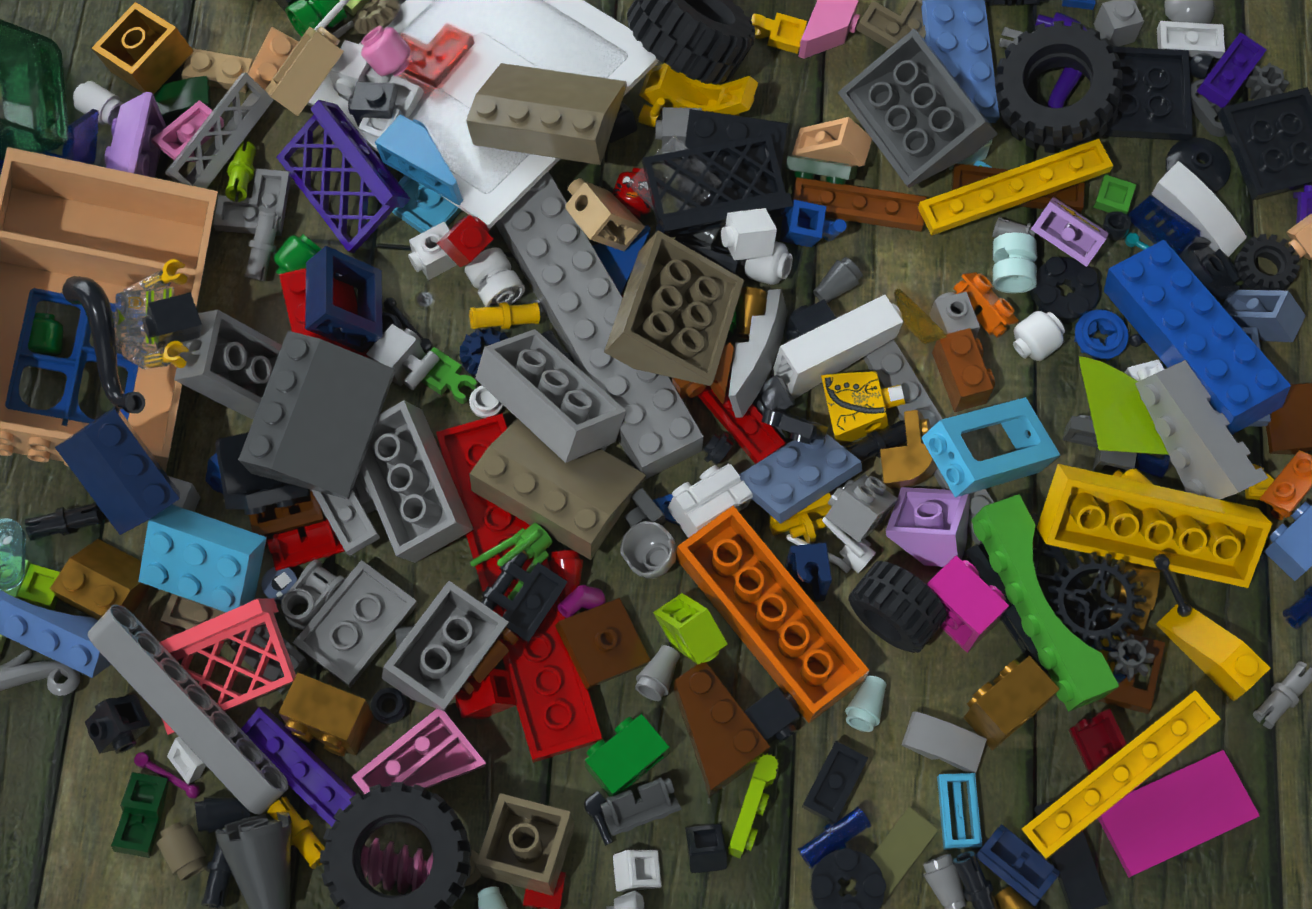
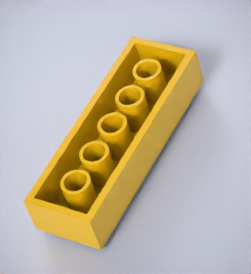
[1037,464,1272,588]

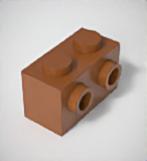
[932,328,995,412]

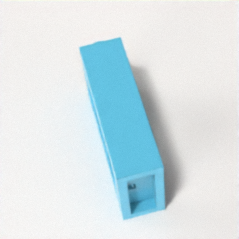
[921,397,1060,498]

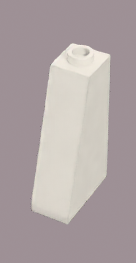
[771,295,903,399]

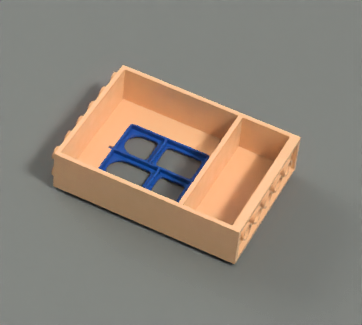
[0,147,218,473]

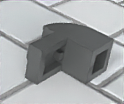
[1063,415,1137,475]

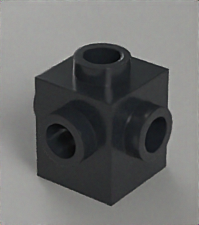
[85,694,151,754]

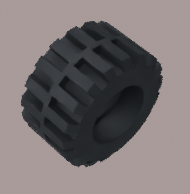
[848,561,947,653]

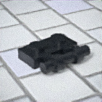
[481,552,568,643]

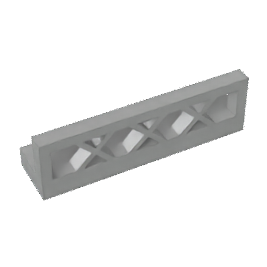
[165,72,274,189]

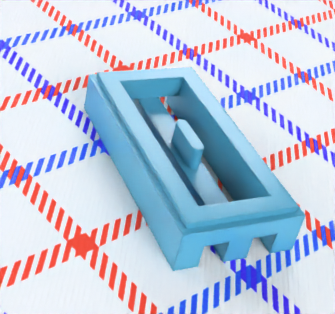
[937,773,982,850]

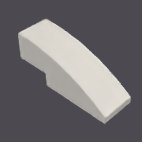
[1152,161,1247,258]

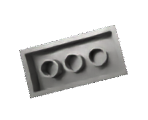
[475,329,626,463]
[360,400,474,563]

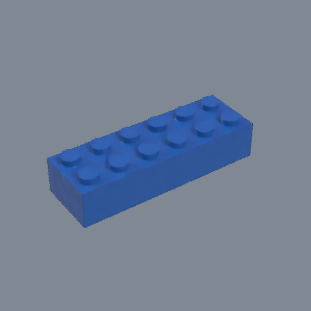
[1104,240,1291,435]

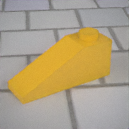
[1156,603,1271,702]

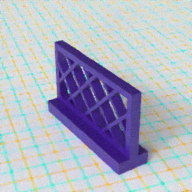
[276,100,411,253]

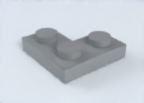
[213,169,291,236]

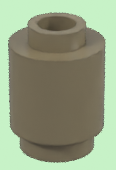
[157,822,207,881]

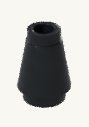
[195,797,250,834]

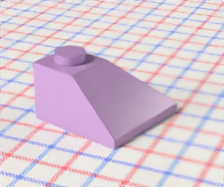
[885,487,970,567]

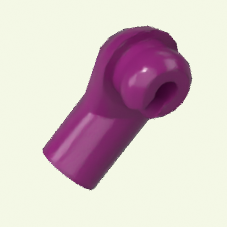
[557,585,606,618]

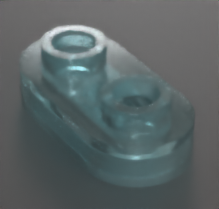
[0,518,26,590]

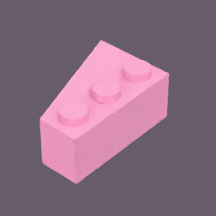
[352,709,486,794]

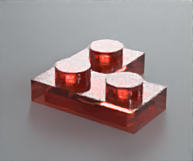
[400,23,475,88]

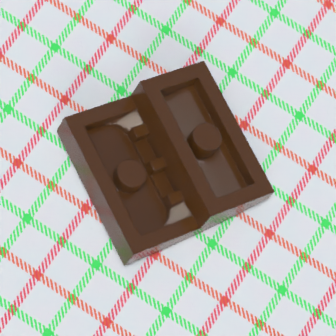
[1266,383,1312,455]

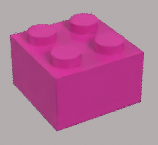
[926,555,1009,653]

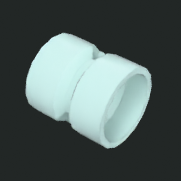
[993,232,1037,294]

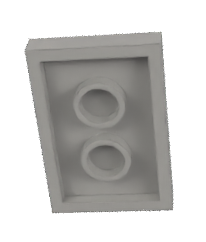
[293,560,418,688]

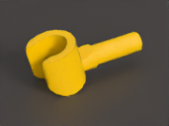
[638,97,665,128]

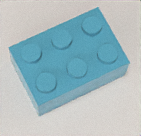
[138,504,267,612]

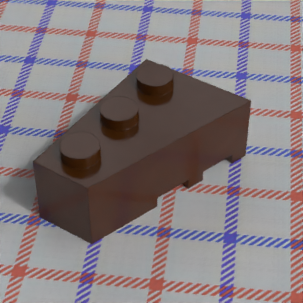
[674,662,770,798]

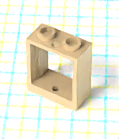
[265,26,344,116]

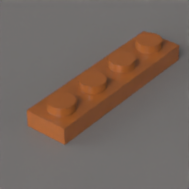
[793,177,927,232]

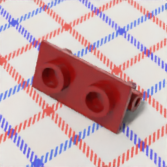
[267,519,345,571]

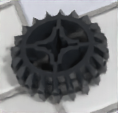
[1047,552,1147,651]

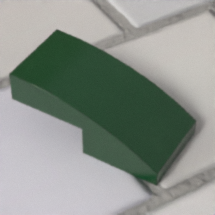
[153,76,211,122]
[111,772,169,858]

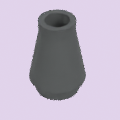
[813,257,863,304]

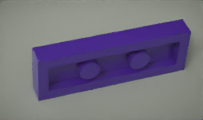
[1196,32,1267,108]

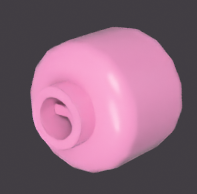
[361,26,411,76]

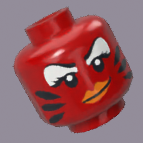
[612,168,658,219]

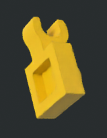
[751,12,807,54]

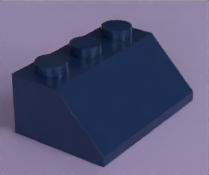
[55,406,180,535]

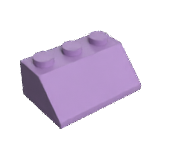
[105,92,166,178]

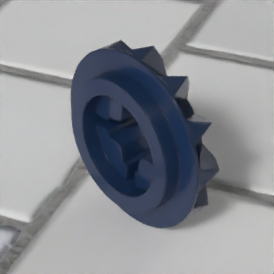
[460,327,508,377]

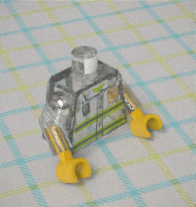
[112,259,189,369]

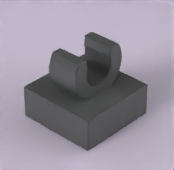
[625,488,666,527]

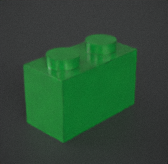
[585,714,670,797]

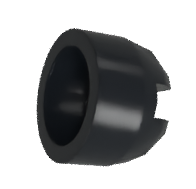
[1189,53,1215,80]
[1103,211,1131,241]

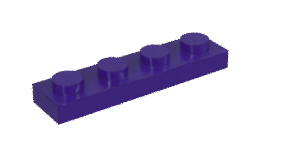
[241,706,356,827]

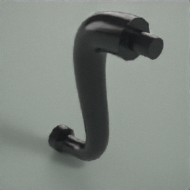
[62,276,145,414]

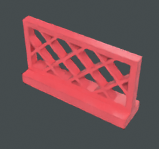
[160,598,296,735]

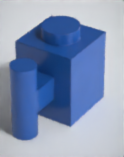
[780,200,847,247]

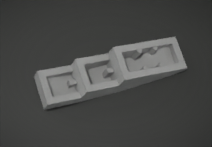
[728,289,788,418]

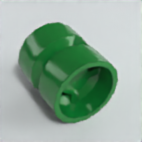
[285,0,347,37]

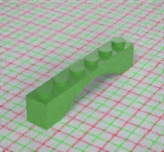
[971,494,1119,712]

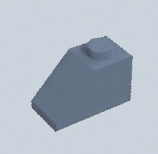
[1222,290,1306,342]

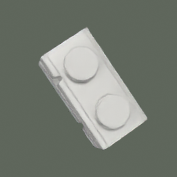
[668,463,753,538]

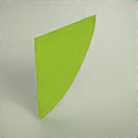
[1079,356,1169,455]

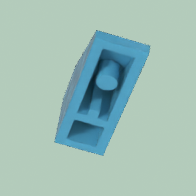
[375,114,463,205]

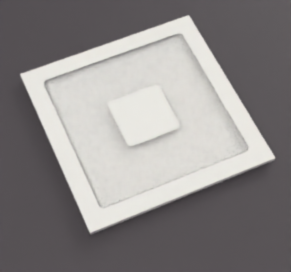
[307,0,659,229]

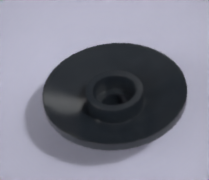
[1165,137,1231,193]

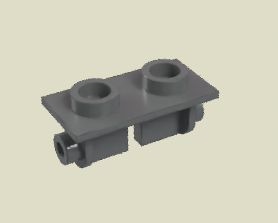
[600,778,681,836]

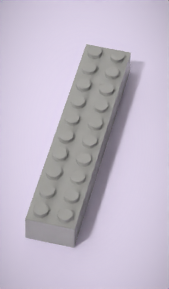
[495,171,704,480]

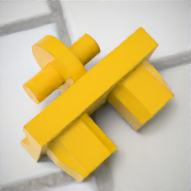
[769,493,831,543]

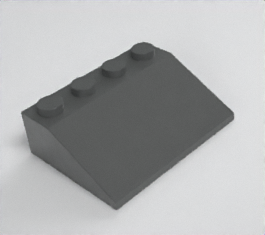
[838,28,998,188]
[238,331,395,500]

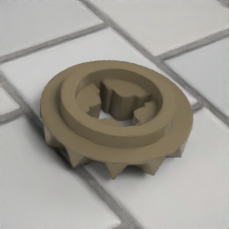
[353,0,400,34]

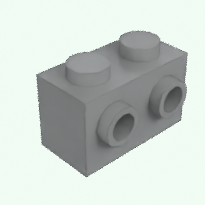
[825,474,898,542]

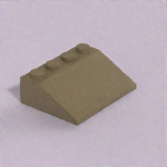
[466,63,627,165]
[604,231,744,386]
[470,418,646,560]

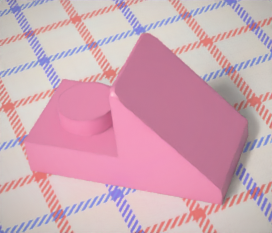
[152,100,224,162]

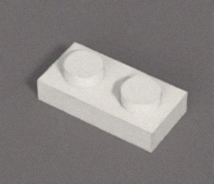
[1157,21,1225,59]

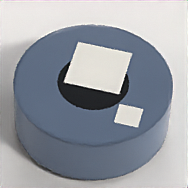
[261,567,298,604]

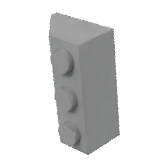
[382,581,509,711]

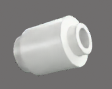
[73,81,124,126]

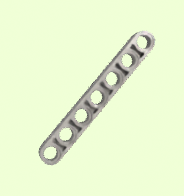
[88,605,288,815]

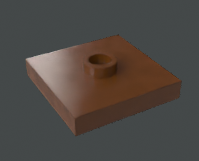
[555,598,651,690]

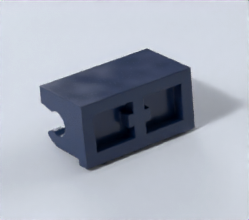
[785,543,832,602]
[976,824,1061,906]

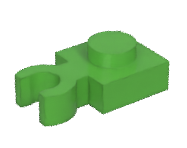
[421,347,477,404]

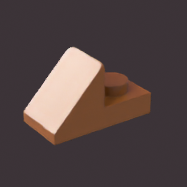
[672,343,734,404]

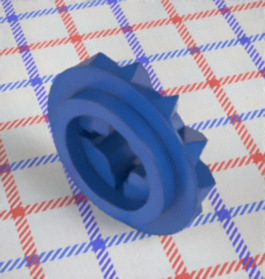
[1074,310,1129,361]

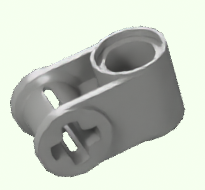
[281,559,345,630]

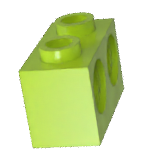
[653,593,728,664]

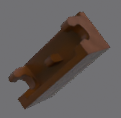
[249,491,326,547]

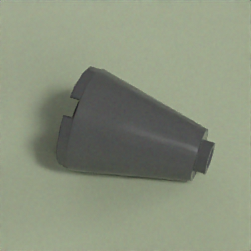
[215,812,292,909]

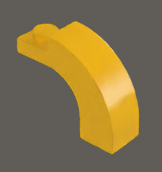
[639,63,758,116]

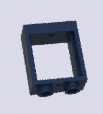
[305,246,383,352]

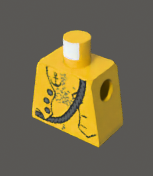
[821,371,905,445]

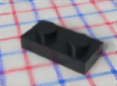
[802,741,868,824]

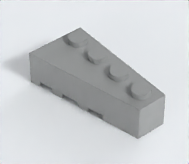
[1135,360,1268,499]

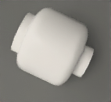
[740,241,793,285]
[1013,311,1065,361]

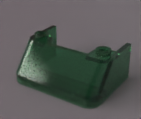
[0,19,70,160]

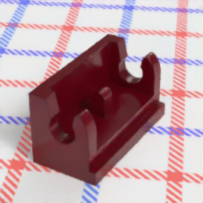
[1069,709,1127,775]

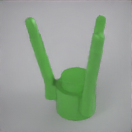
[470,523,552,612]

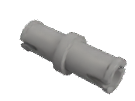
[244,211,281,282]
[1253,661,1312,729]

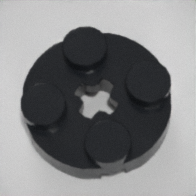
[1178,237,1240,299]
[1030,257,1099,324]
[810,848,886,909]

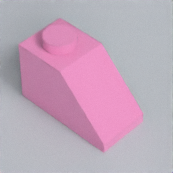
[798,0,861,59]

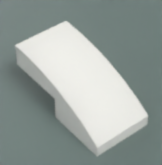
[358,75,424,138]

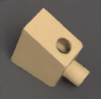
[565,178,645,251]

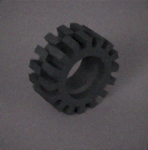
[1233,234,1300,291]

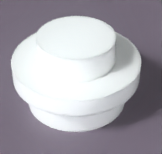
[469,386,503,418]

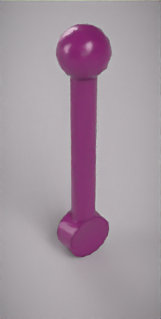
[134,752,200,799]

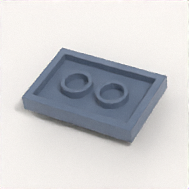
[739,433,862,524]

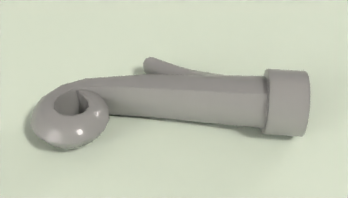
[0,650,80,696]

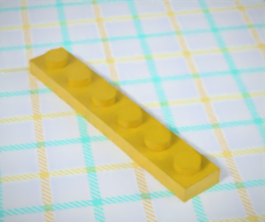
[918,139,1113,236]
[1022,690,1221,860]

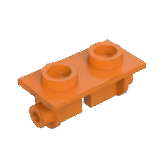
[953,272,1019,338]
[1260,450,1312,520]

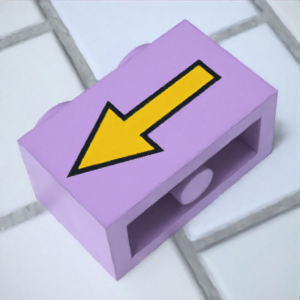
[1031,197,1108,267]

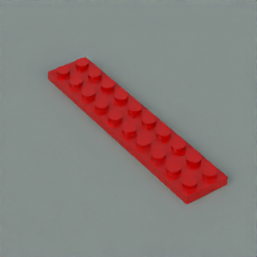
[436,413,603,763]

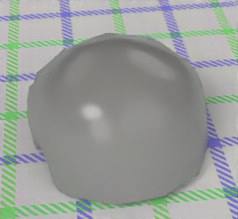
[1164,0,1214,24]
[620,521,677,579]

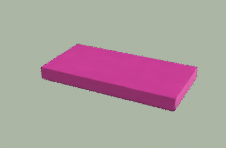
[1098,750,1260,878]

